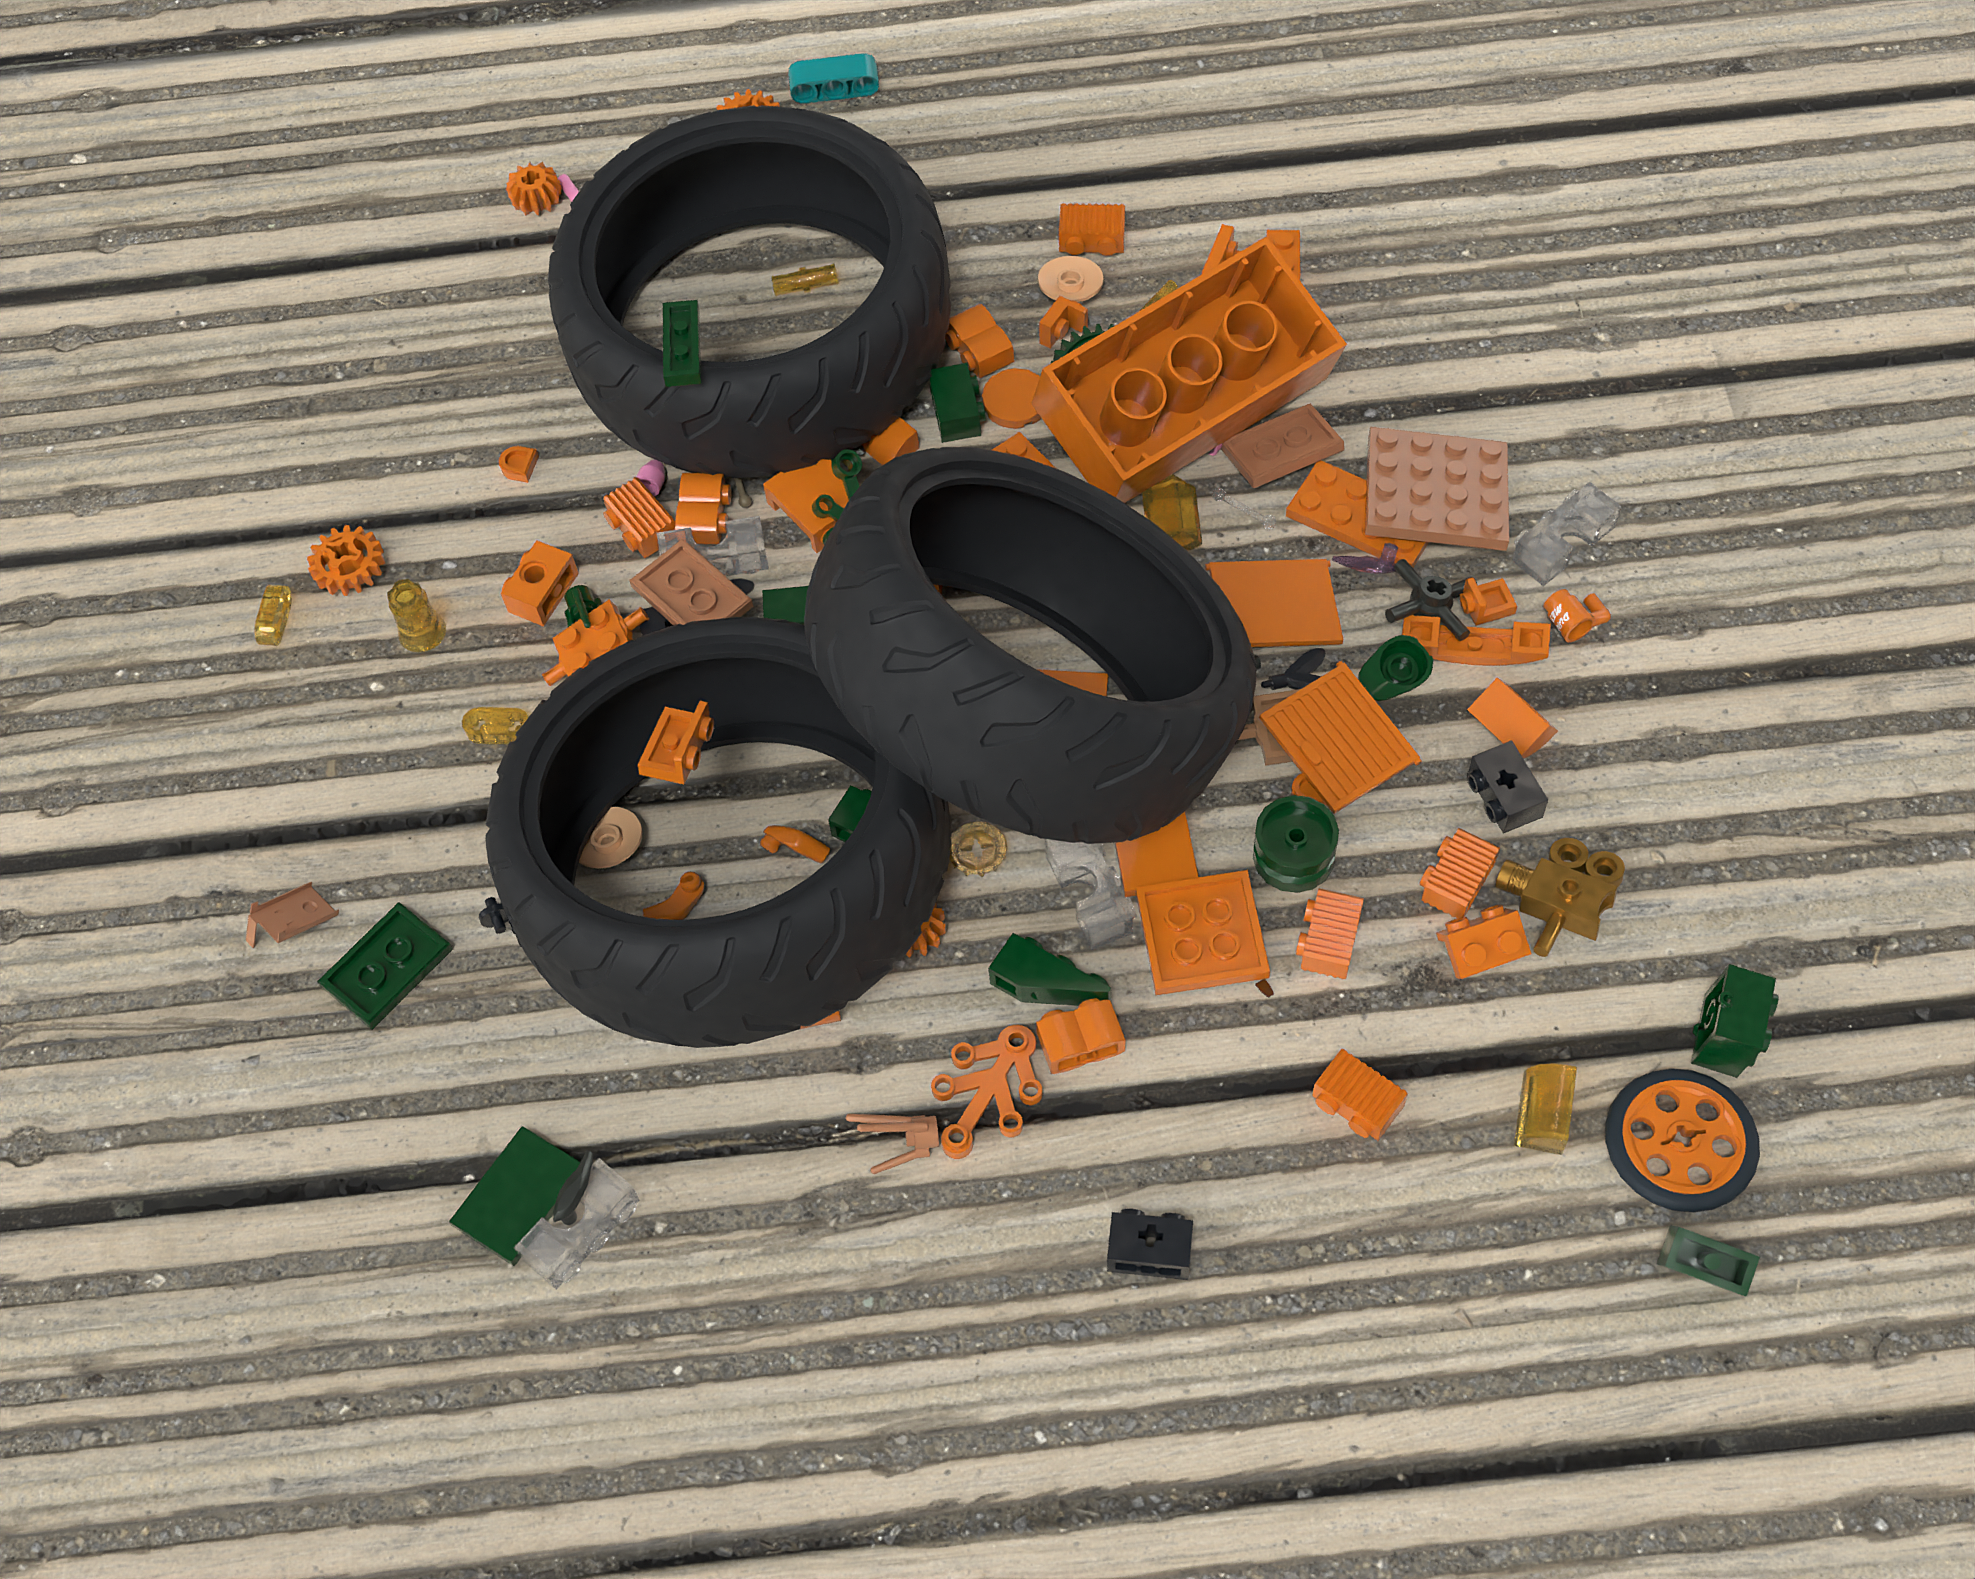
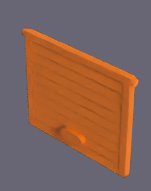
[1205,559,1344,647]
[1259,661,1422,814]

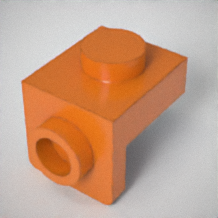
[1460,577,1517,626]

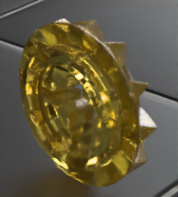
[950,821,1007,877]

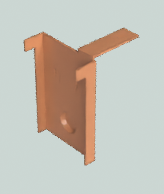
[246,882,339,948]

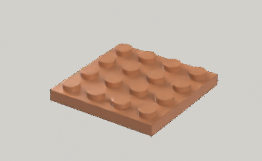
[1365,427,1509,551]

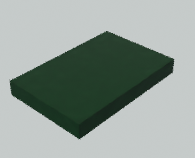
[317,902,453,1030]
[449,1126,580,1266]

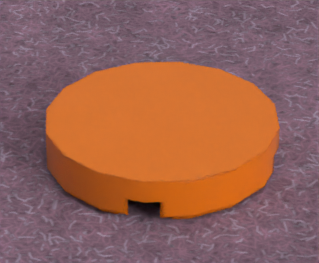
[982,368,1041,429]

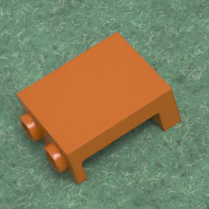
[763,459,849,553]

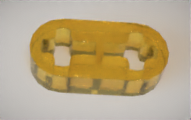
[254,585,292,646]
[462,707,528,744]

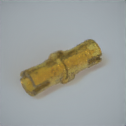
[771,263,839,297]

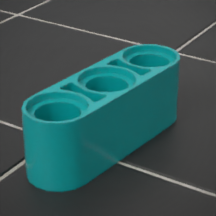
[788,53,879,103]

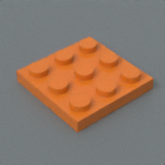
[1136,870,1270,995]

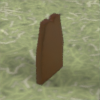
[1255,979,1274,998]

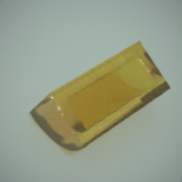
[1142,474,1202,551]
[1514,1064,1577,1155]

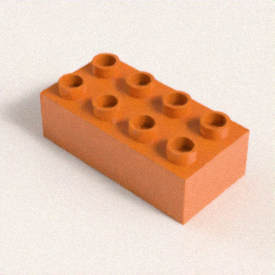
[1031,236,1347,503]

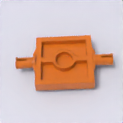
[542,599,649,686]

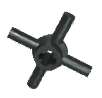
[1385,559,1478,641]

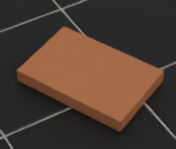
[1221,403,1345,489]
[629,539,753,625]

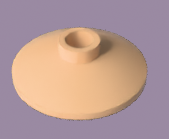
[1038,256,1103,302]
[579,807,642,869]

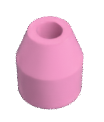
[636,460,665,497]

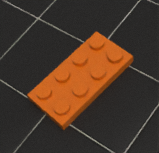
[1286,460,1429,568]

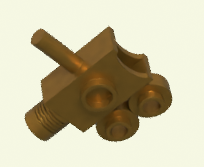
[1496,838,1625,957]

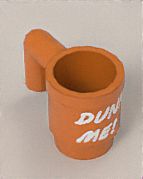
[1544,589,1611,642]

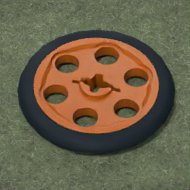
[1605,1069,1760,1213]

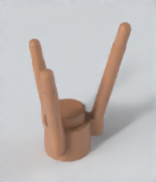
[845,1114,939,1174]

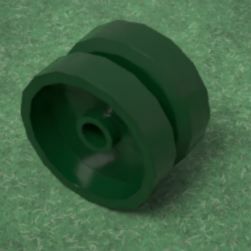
[1253,795,1339,893]

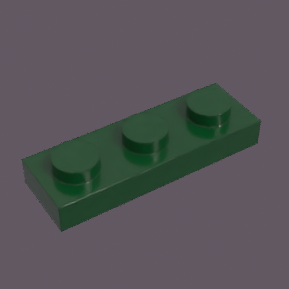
[662,300,701,387]

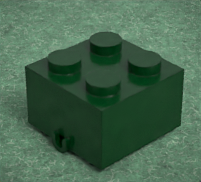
[1691,964,1779,1078]

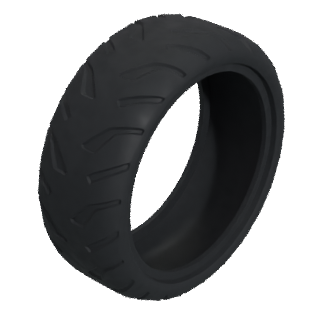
[548,105,951,478]
[804,447,1256,844]
[485,617,951,1048]

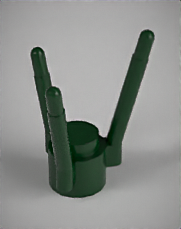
[564,585,602,628]

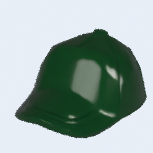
[1358,635,1433,701]

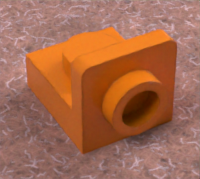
[1039,296,1088,349]

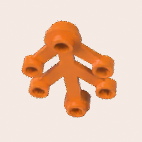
[931,1025,1043,1159]

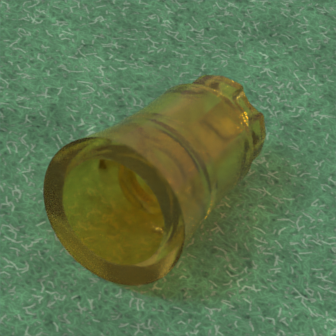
[387,579,446,652]

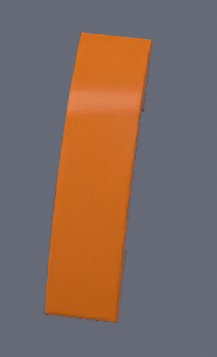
[1402,615,1551,666]

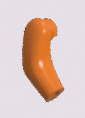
[760,825,830,864]
[643,871,704,920]

